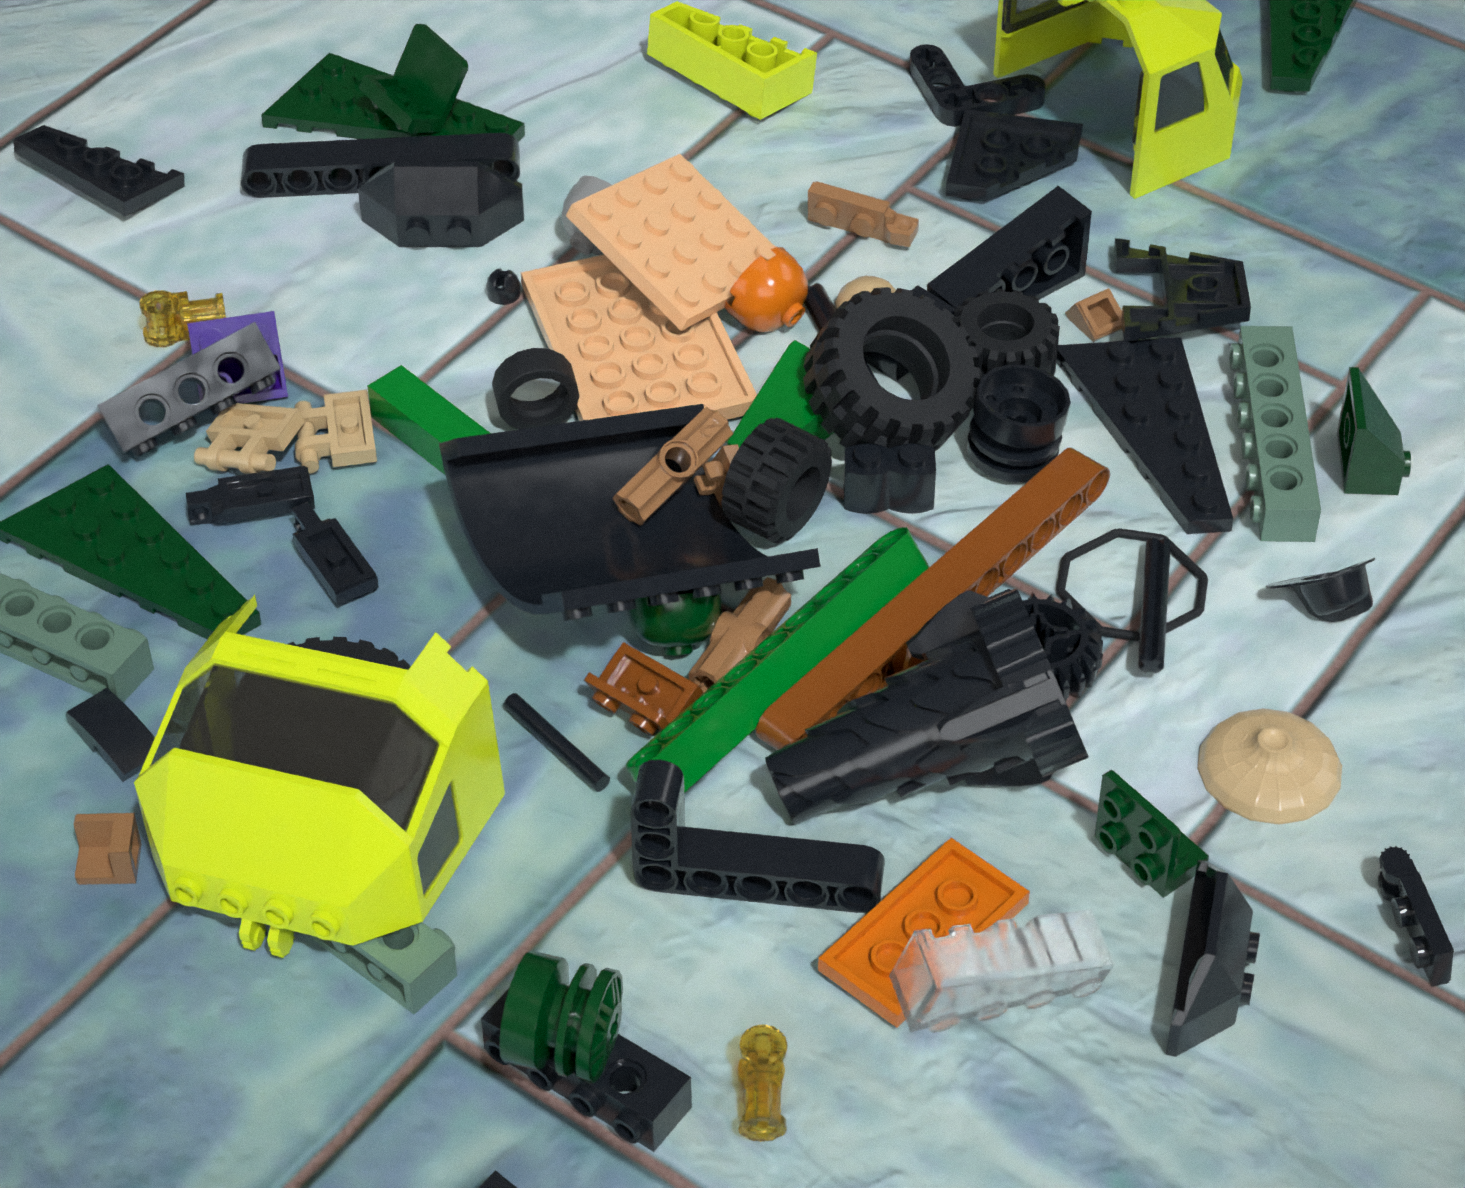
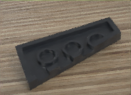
[13,125,185,216]

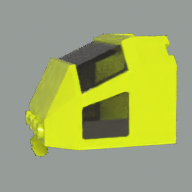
[993,0,1243,199]
[134,595,505,958]

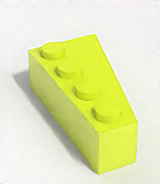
[647,1,817,120]

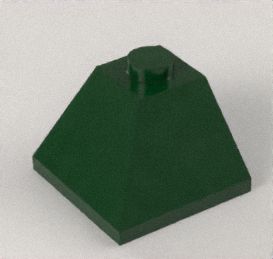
[1337,367,1411,495]

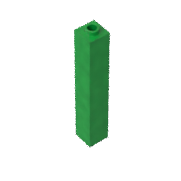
[367,365,490,476]

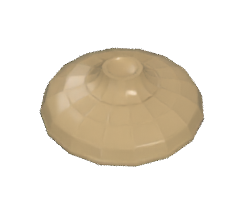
[1197,708,1342,825]

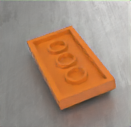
[818,838,1030,1028]

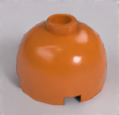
[724,247,808,332]

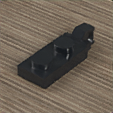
[186,466,315,524]
[291,502,379,606]

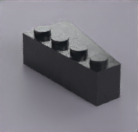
[927,185,1092,309]

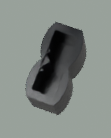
[843,443,936,514]

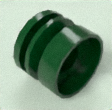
[499,951,623,1083]

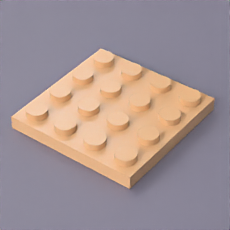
[566,154,776,331]

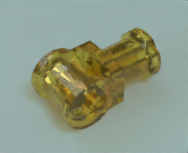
[139,290,226,347]
[737,1024,788,1142]

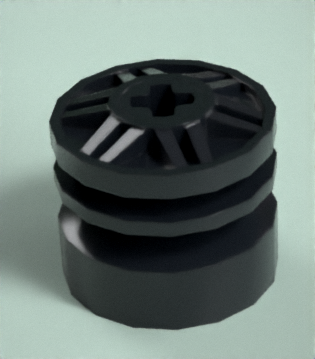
[966,364,1071,483]

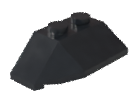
[358,162,525,247]
[1166,860,1260,1057]

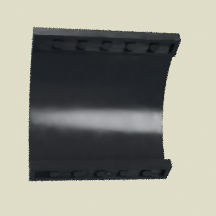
[439,404,821,621]

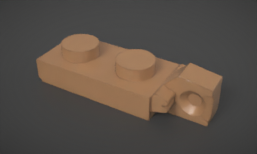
[808,181,919,247]

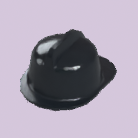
[1266,557,1375,622]

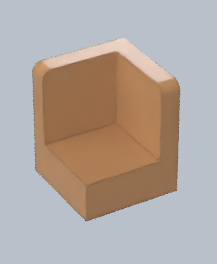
[73,813,142,885]

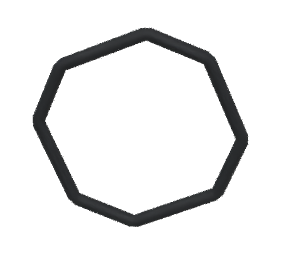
[1056,528,1208,641]

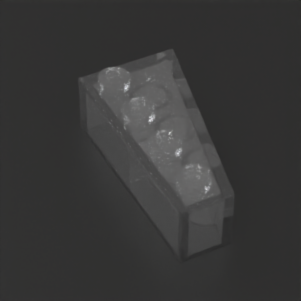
[889,909,1114,1033]

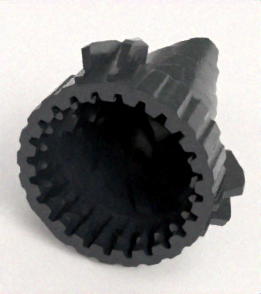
[765,588,1089,824]

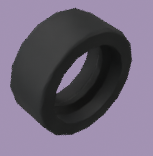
[492,348,580,429]

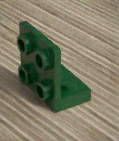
[1094,770,1209,898]

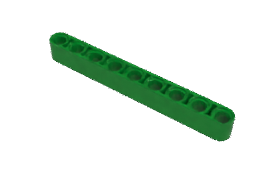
[625,527,929,793]

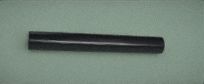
[504,693,610,792]

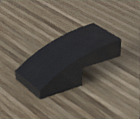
[65,688,155,782]

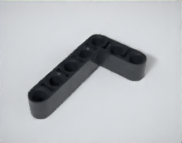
[630,759,885,913]

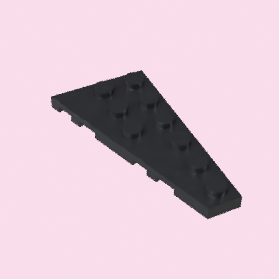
[1056,337,1233,534]

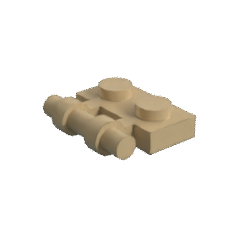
[294,389,377,473]
[194,403,305,474]

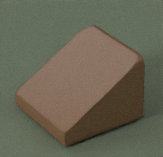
[1065,288,1122,342]

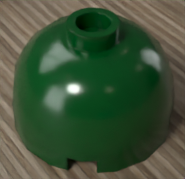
[627,589,721,655]

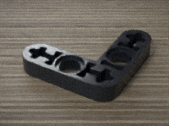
[909,44,1046,127]

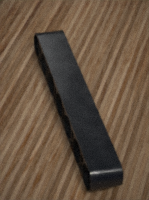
[241,133,520,198]

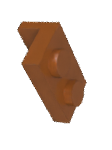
[584,642,703,736]

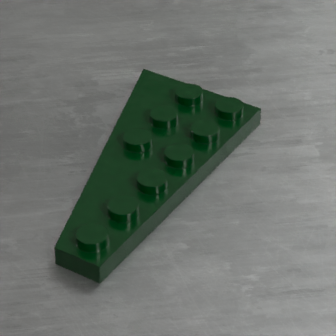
[1268,0,1357,92]
[261,52,525,142]
[0,464,262,639]

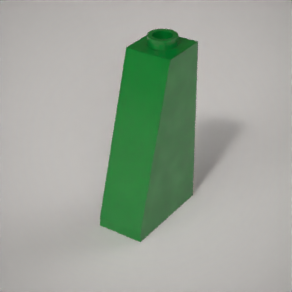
[727,340,834,448]

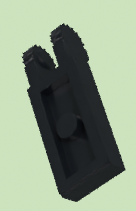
[1378,846,1454,987]

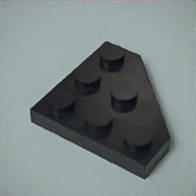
[945,109,1083,201]

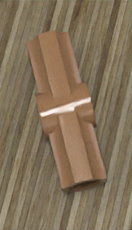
[613,407,734,526]
[689,577,791,695]

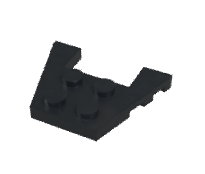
[1113,238,1251,341]

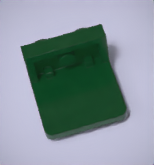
[359,24,468,135]

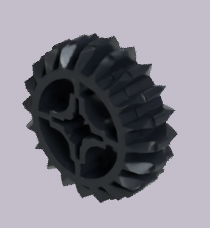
[1022,592,1103,701]

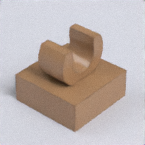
[694,444,739,507]

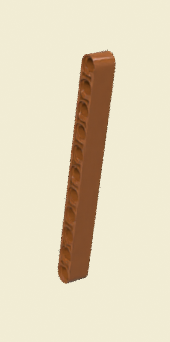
[756,447,1110,750]

